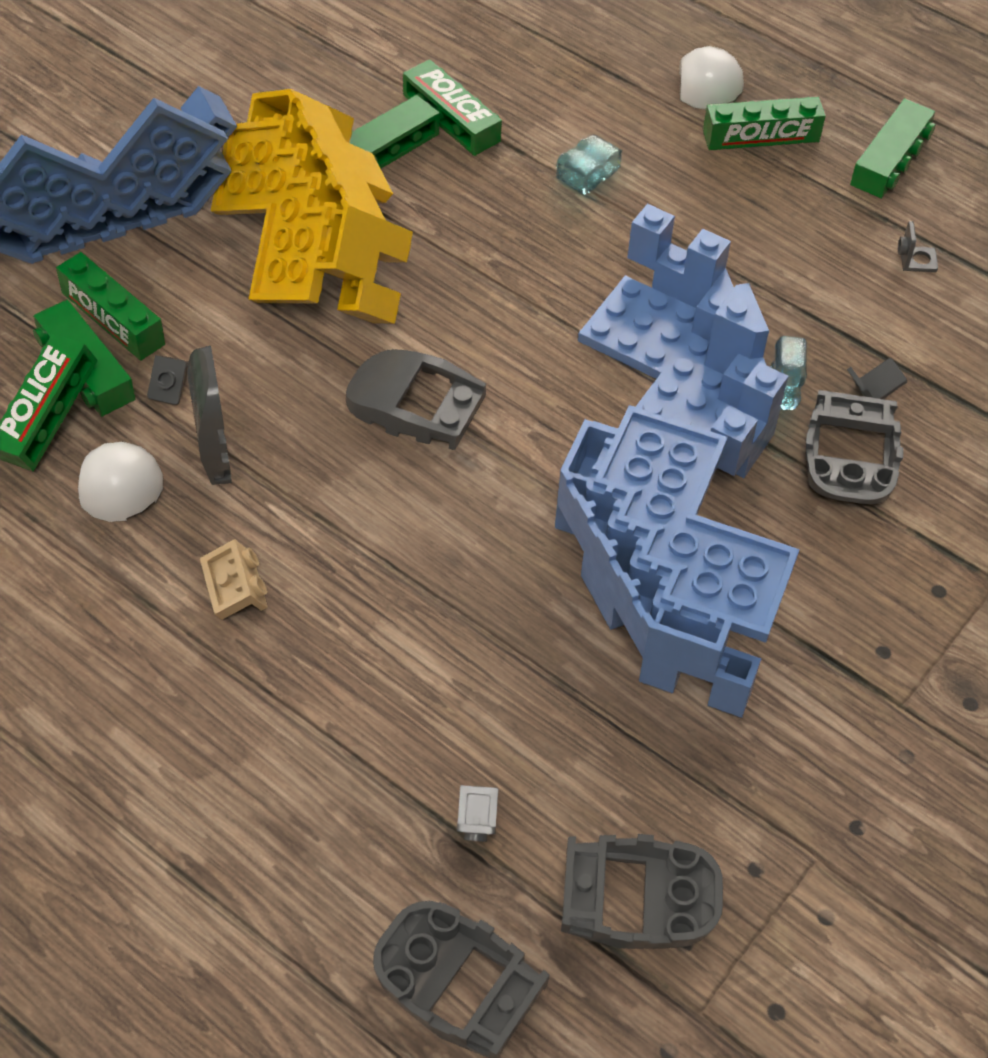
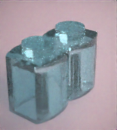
[556,134,622,194]
[770,336,807,410]

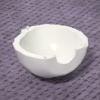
[679,46,744,109]
[78,442,163,522]

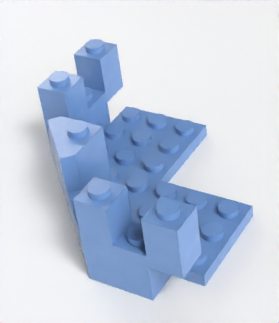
[0,86,237,264]
[578,204,788,478]
[555,405,800,718]

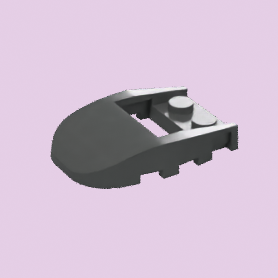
[187,345,232,485]
[346,349,486,450]
[806,390,904,504]
[561,834,723,949]
[373,901,550,1058]

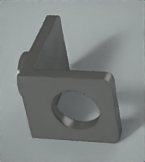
[898,221,938,272]
[147,355,189,404]
[847,358,907,399]

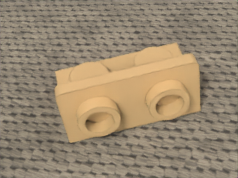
[200,539,268,620]

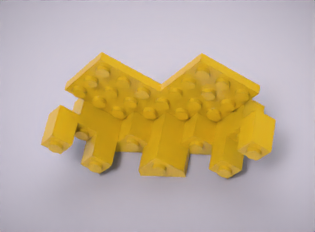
[210,89,413,324]

